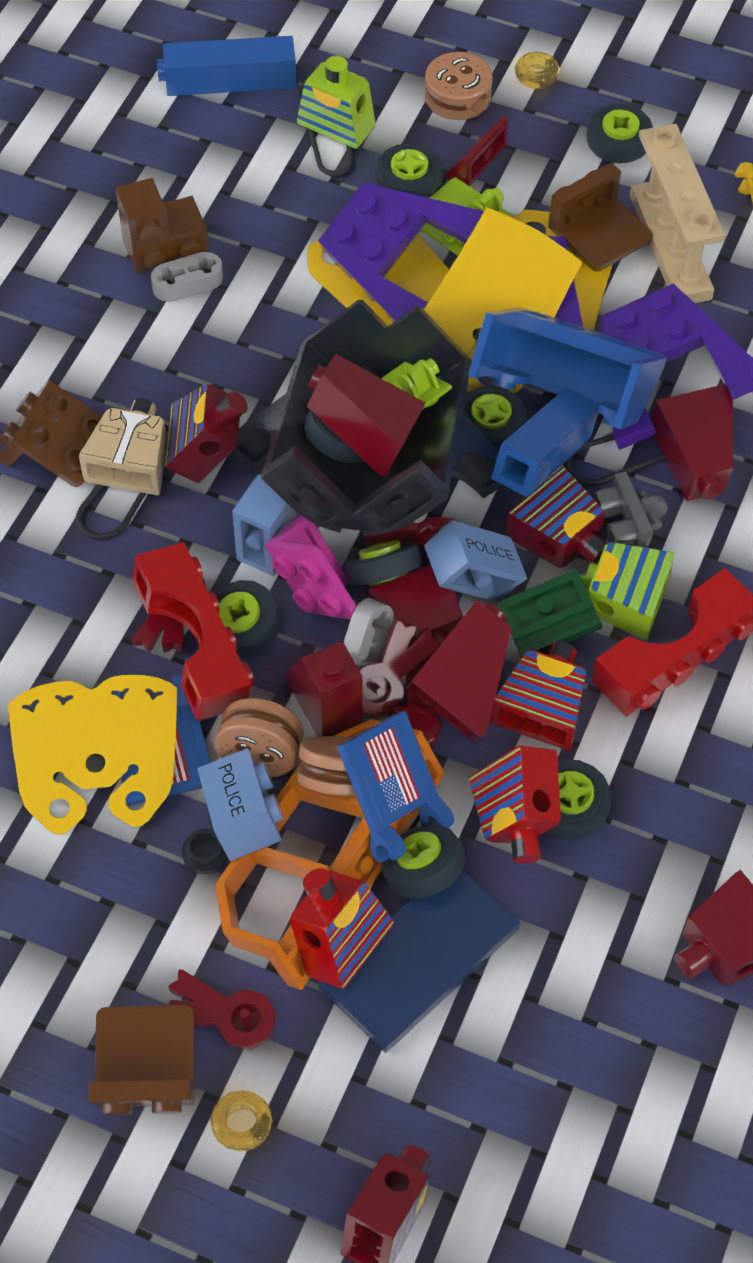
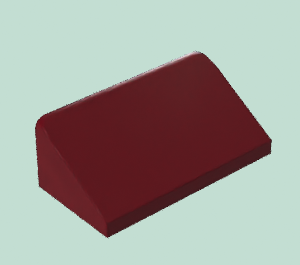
[445,116,509,186]

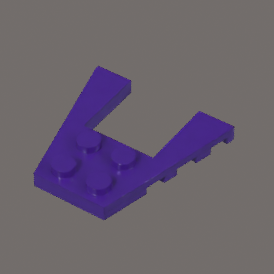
[318,182,484,322]
[601,283,753,450]

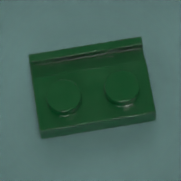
[497,569,602,658]

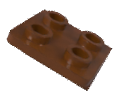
[548,162,653,271]
[0,380,102,487]
[88,1005,195,1116]

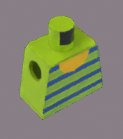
[297,56,375,149]
[569,542,675,641]

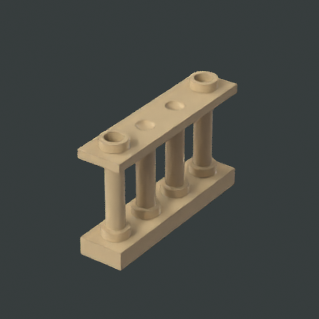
[630,124,726,303]

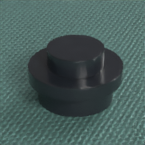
[182,829,228,874]

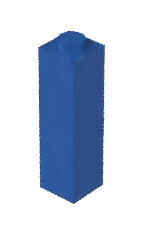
[157,35,297,96]
[491,388,600,497]

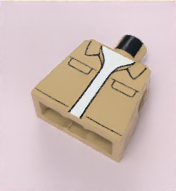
[79,398,167,496]

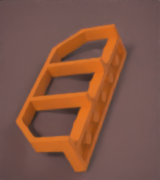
[215,719,445,990]

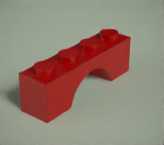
[132,542,254,722]
[592,568,753,717]

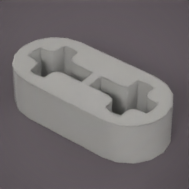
[151,252,223,302]
[344,598,394,668]

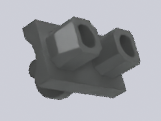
[593,472,668,548]

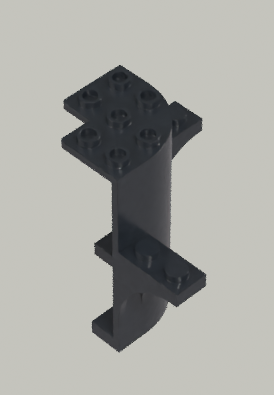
[232,300,504,536]

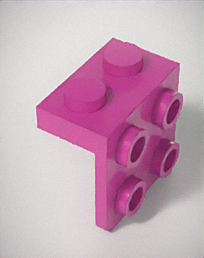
[264,514,356,620]

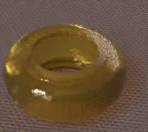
[515,51,559,89]
[210,1090,272,1152]

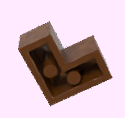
[115,178,209,273]

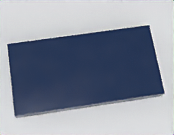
[319,870,520,1054]

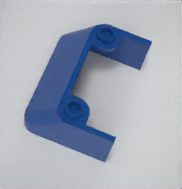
[468,308,667,429]

